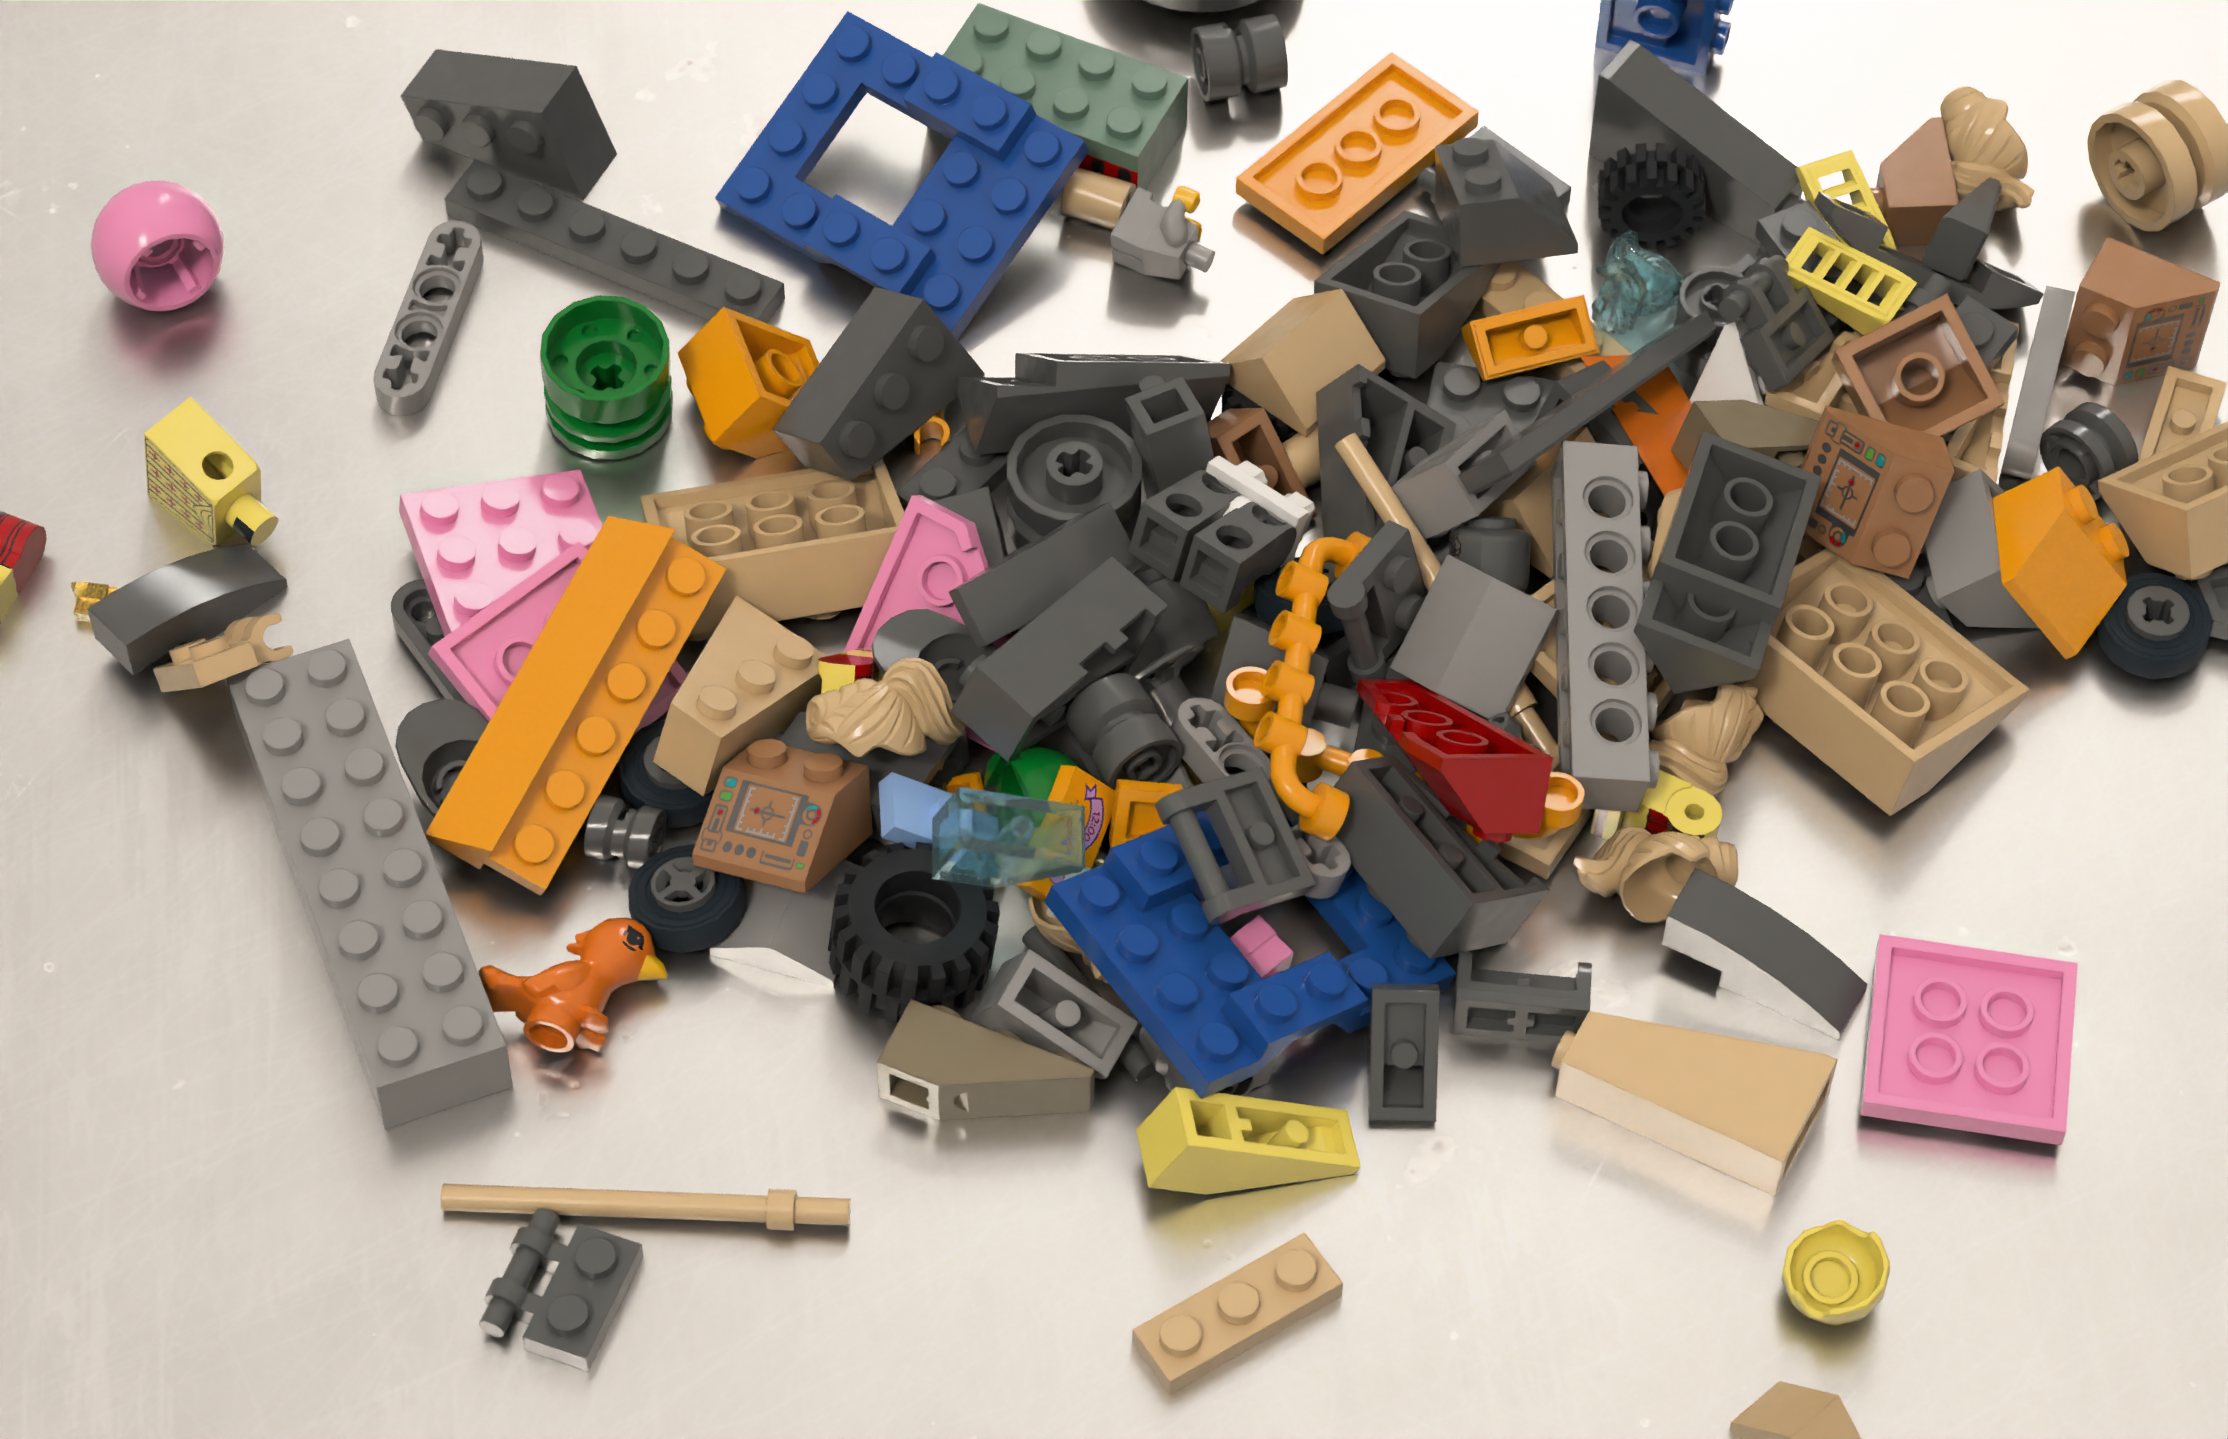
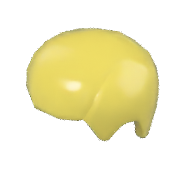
[1782,1220,1890,1326]

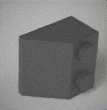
[1435,137,1578,268]

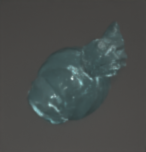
[1591,230,1692,335]

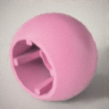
[91,181,224,312]

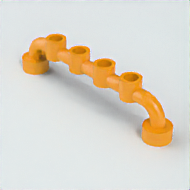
[1253,531,1372,841]
[1224,666,1584,844]

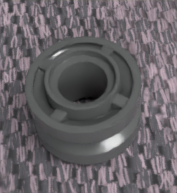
[2039,402,2138,501]

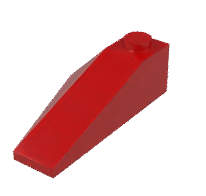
[1357,679,1553,842]

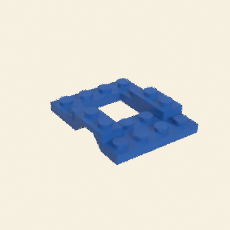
[715,11,1089,340]
[1044,811,1457,1099]

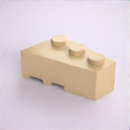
[653,595,827,796]

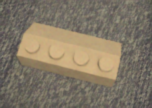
[2098,421,2228,580]

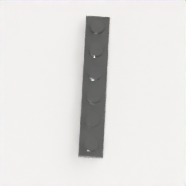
[444,159,785,323]

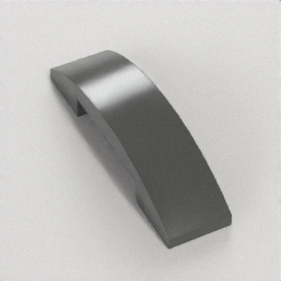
[1814,192,2044,309]

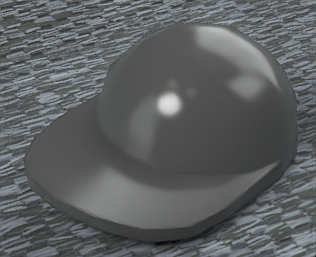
[871,609,997,706]
[395,699,488,818]

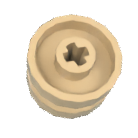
[2087,79,2228,231]

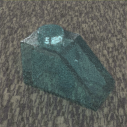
[932,787,1085,888]

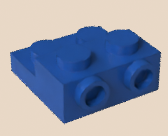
[1594,0,1735,76]

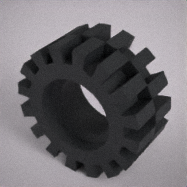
[1598,143,1706,249]

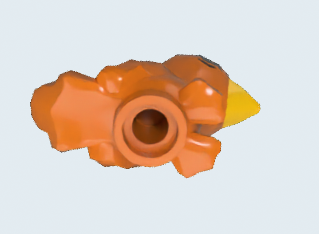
[478,917,668,1052]

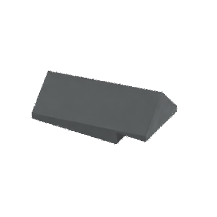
[956,353,1231,455]
[1634,431,1821,694]

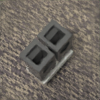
[1128,456,1315,614]

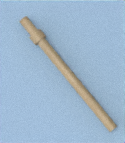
[1335,433,1557,755]
[441,1184,851,1231]

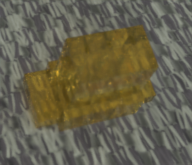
[71,581,117,622]

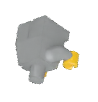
[1110,185,1216,280]

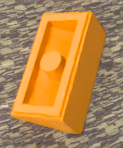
[1461,294,1600,382]

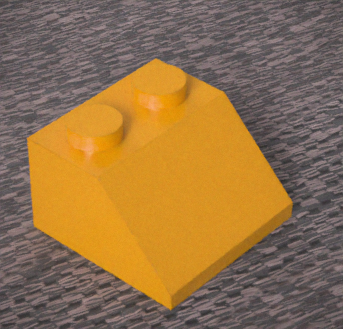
[677,307,819,459]
[1992,466,2129,659]

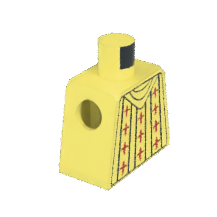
[144,397,278,546]

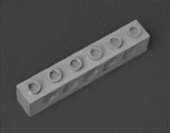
[1551,440,1660,812]

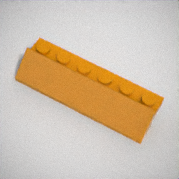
[425,516,726,896]

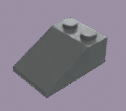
[1314,210,1502,379]

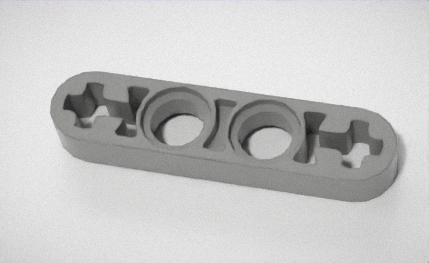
[373,221,484,416]
[2000,285,2076,480]
[1171,697,1351,899]

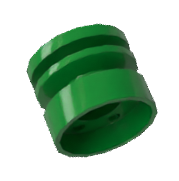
[540,295,673,460]

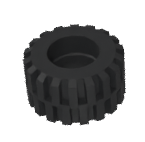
[828,842,1000,1022]

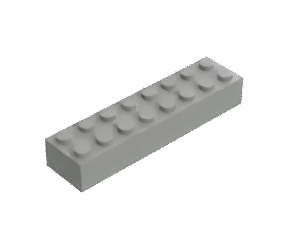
[226,639,513,1130]

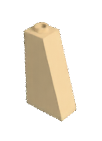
[1551,1011,1838,1196]

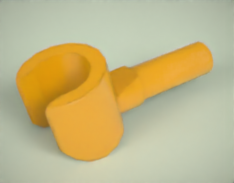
[914,407,950,455]

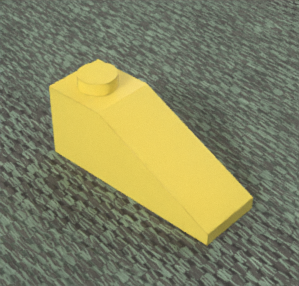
[1136,1087,1361,1195]

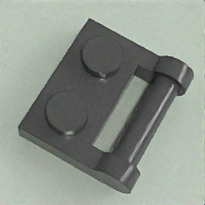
[1327,520,1427,685]
[1155,767,1316,926]

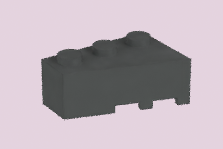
[400,49,617,201]
[772,287,985,481]
[1316,364,1456,542]
[951,556,1169,762]
[1333,755,1550,959]

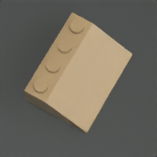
[640,458,904,640]
[1730,548,2030,816]

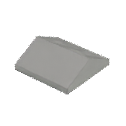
[1390,554,1560,719]
[709,859,853,988]

